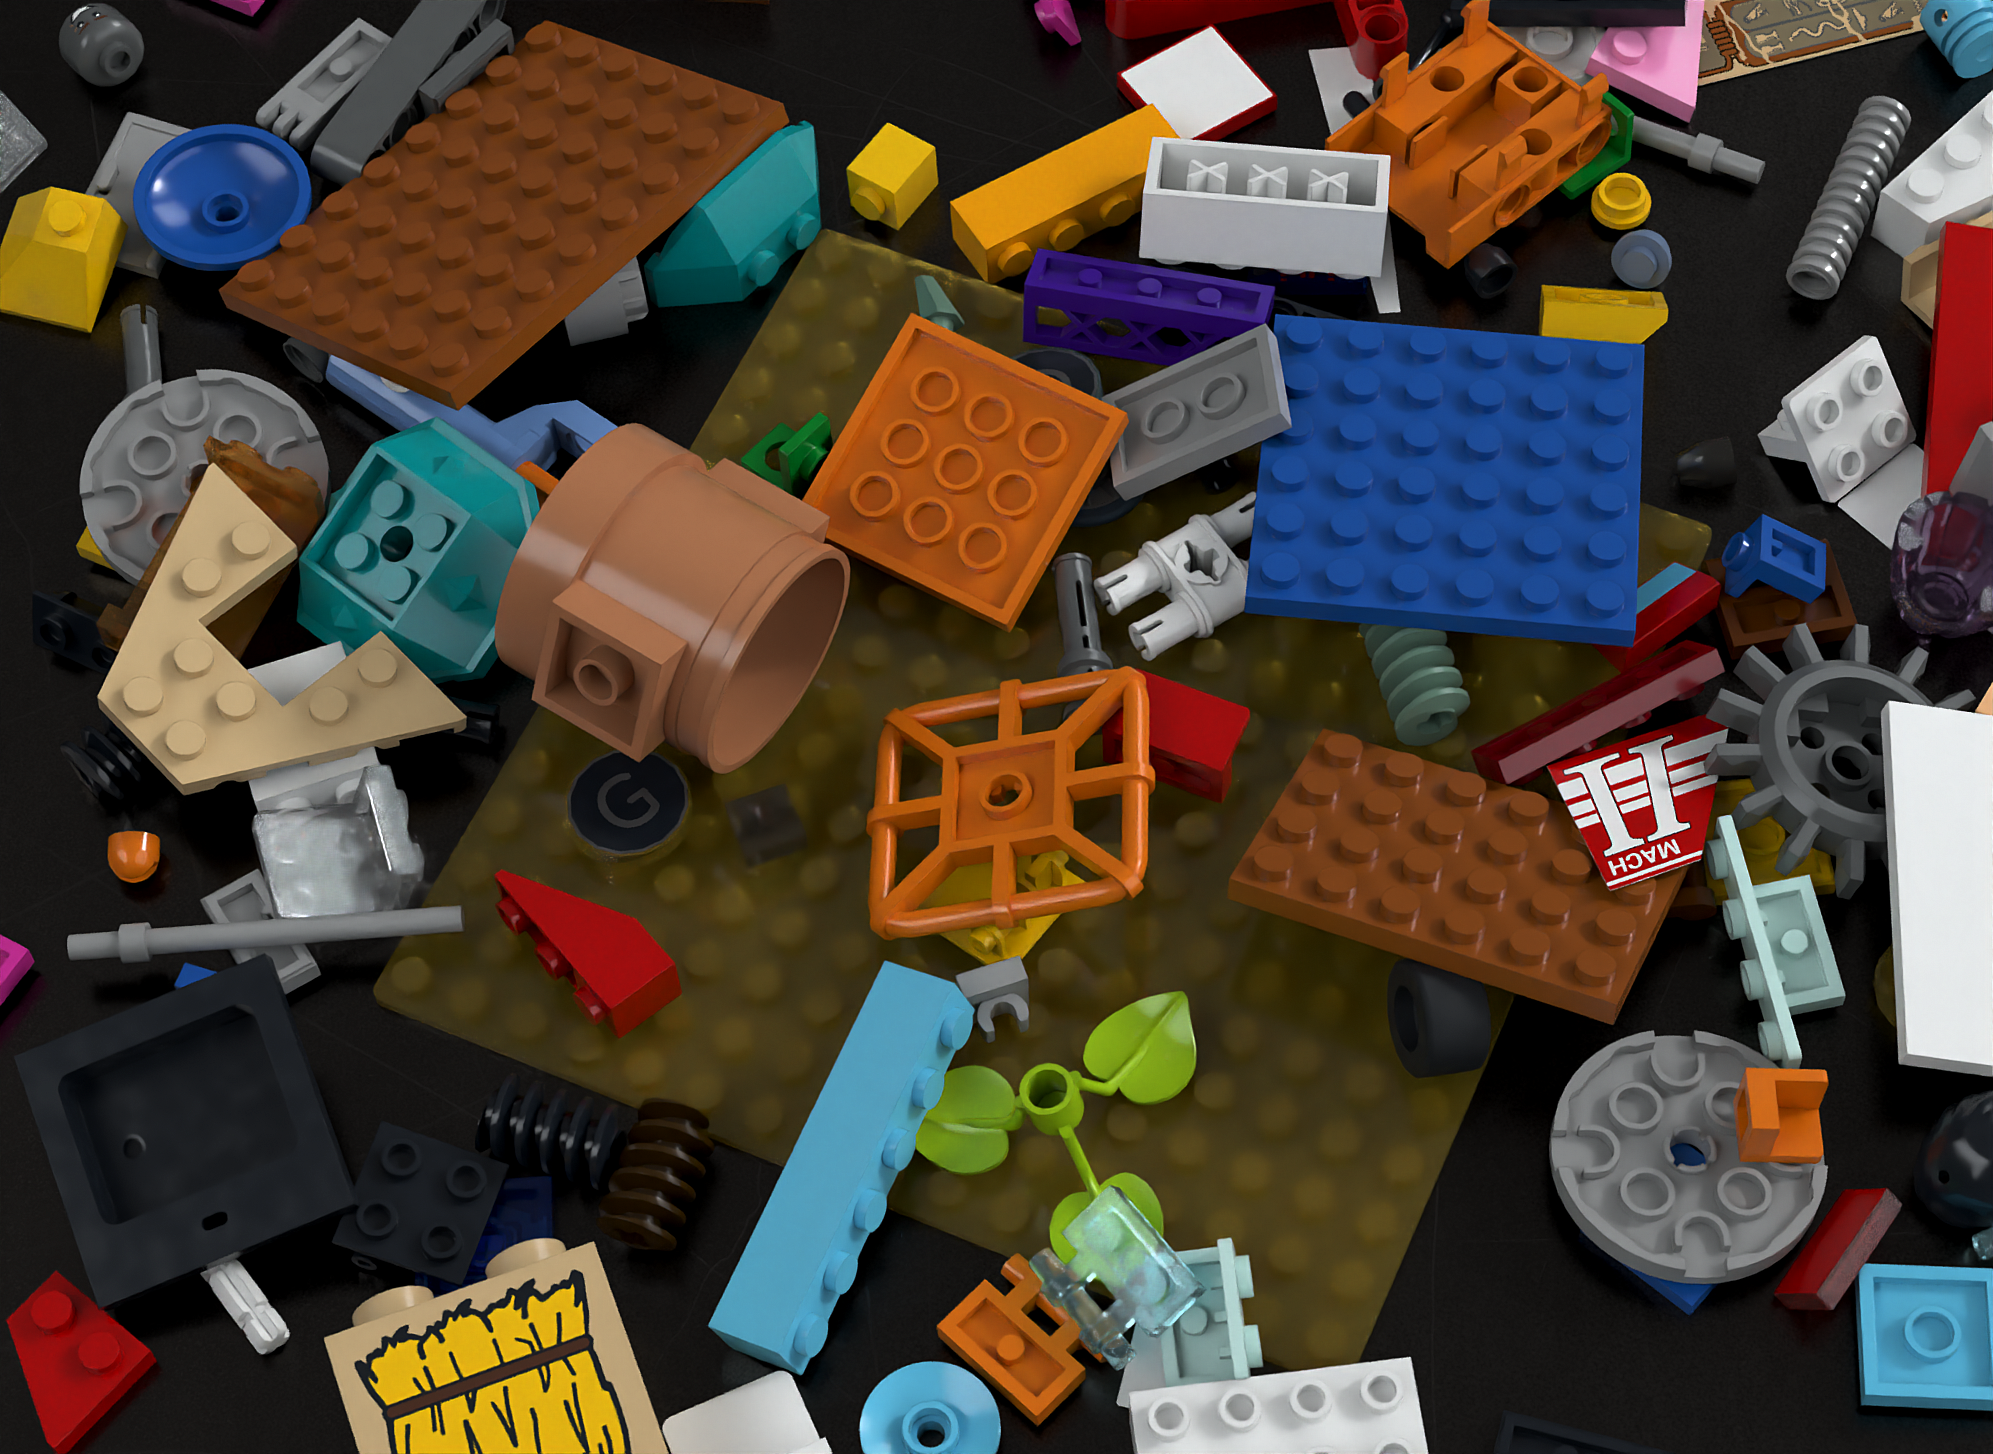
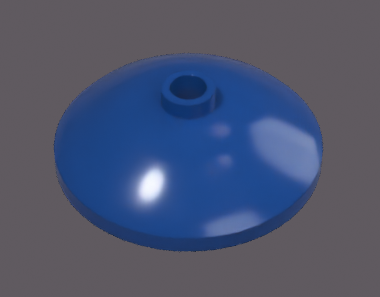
[133,124,312,271]

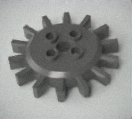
[1703,623,1976,900]

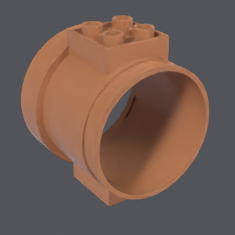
[495,423,850,774]

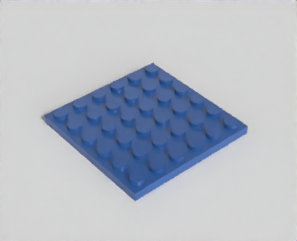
[1244,314,1645,647]

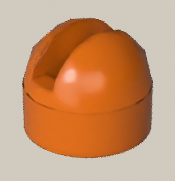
[107,831,160,883]

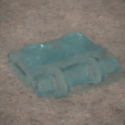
[1028,1185,1207,1370]

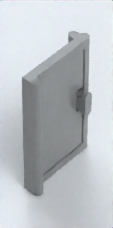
[85,112,191,279]

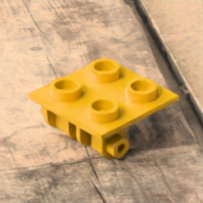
[914,850,1085,966]

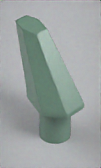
[914,275,965,332]

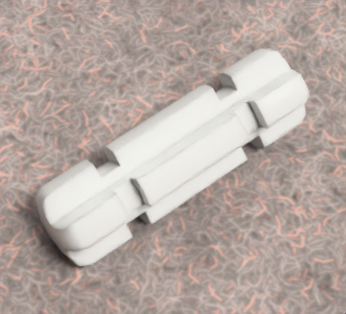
[200,1259,290,1355]

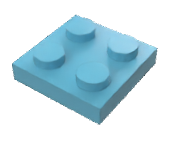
[1854,1263,1993,1411]

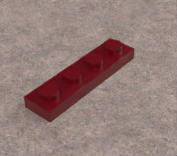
[1470,640,1725,786]

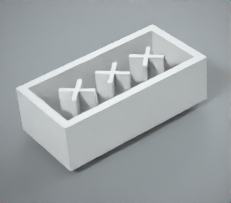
[1139,137,1391,279]
[1129,1357,1428,1454]

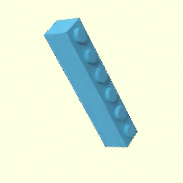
[708,960,975,1376]

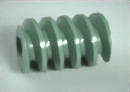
[1358,623,1471,746]

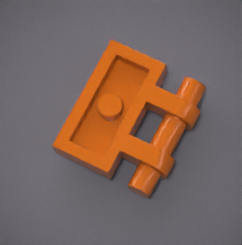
[937,1253,1119,1427]

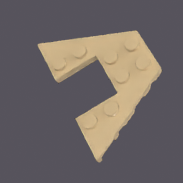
[97,462,466,795]

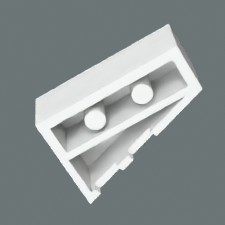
[1871,90,1993,258]

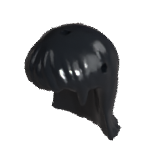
[1912,1090,1993,1229]

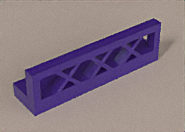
[1023,248,1275,366]

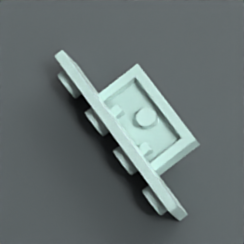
[1705,815,1846,1069]

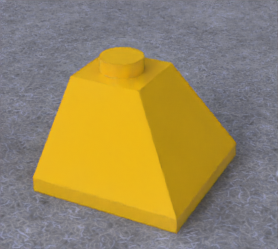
[0,187,129,333]
[1539,285,1668,344]

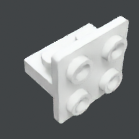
[1758,335,1916,503]

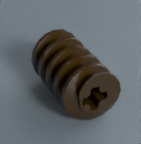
[596,1097,715,1252]

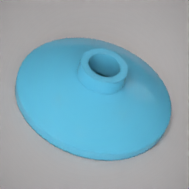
[860,1361,1001,1454]

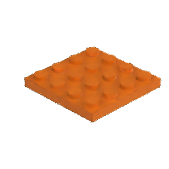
[802,312,1129,633]

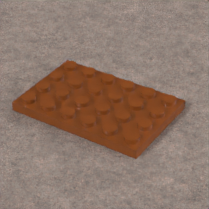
[1227,728,1691,1025]

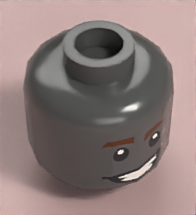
[58,3,144,87]

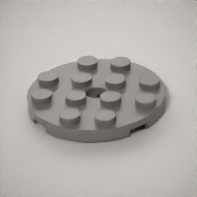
[80,369,331,595]
[1549,1030,1828,1284]

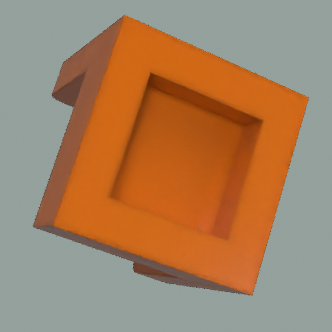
[1733,1068,1829,1164]

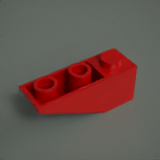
[494,869,682,1039]

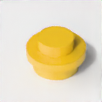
[1591,173,1651,230]

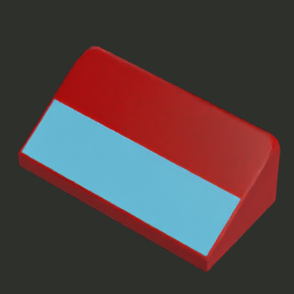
[1590,561,1722,673]

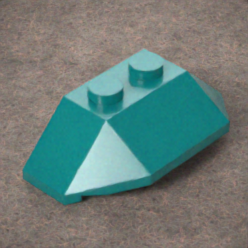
[644,120,822,307]

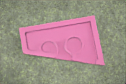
[1584,0,1704,123]

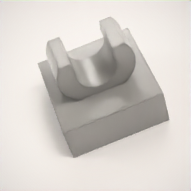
[956,955,1029,1043]

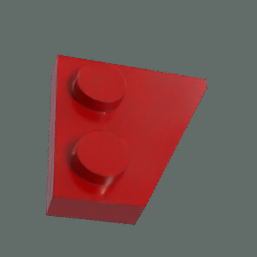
[7,1271,157,1454]

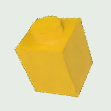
[846,122,938,230]

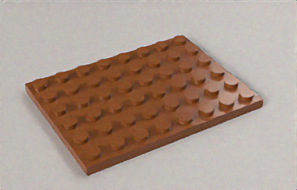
[219,20,789,411]

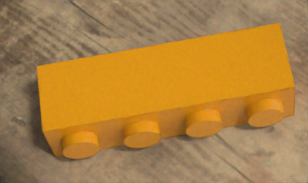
[950,103,1181,286]

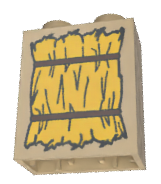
[324,1238,669,1454]

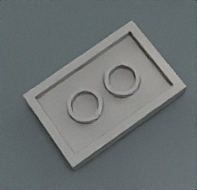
[1102,323,1292,501]

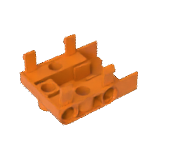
[1325,0,1612,269]

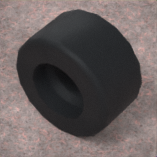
[1387,958,1491,1078]

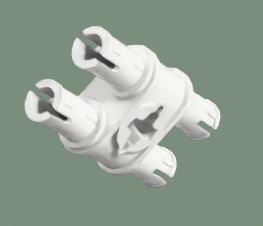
[1093,492,1256,661]

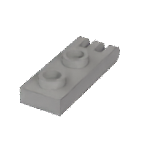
[256,18,393,151]

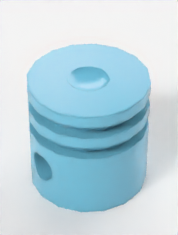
[1919,0,1993,78]

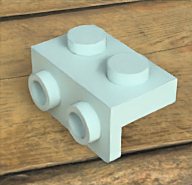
[1150,1238,1263,1388]

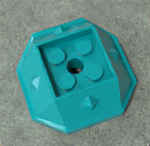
[297,416,540,685]

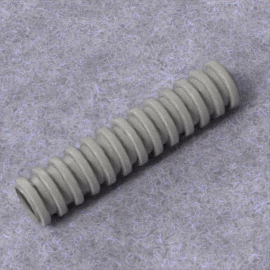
[1786,96,1911,300]

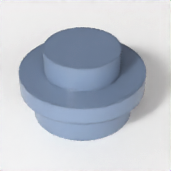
[1611,230,1672,289]

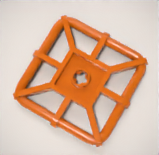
[866,666,1155,941]

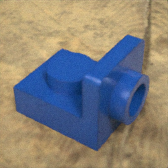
[1722,514,1826,604]

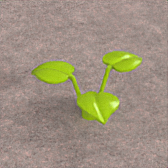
[915,991,1197,1289]

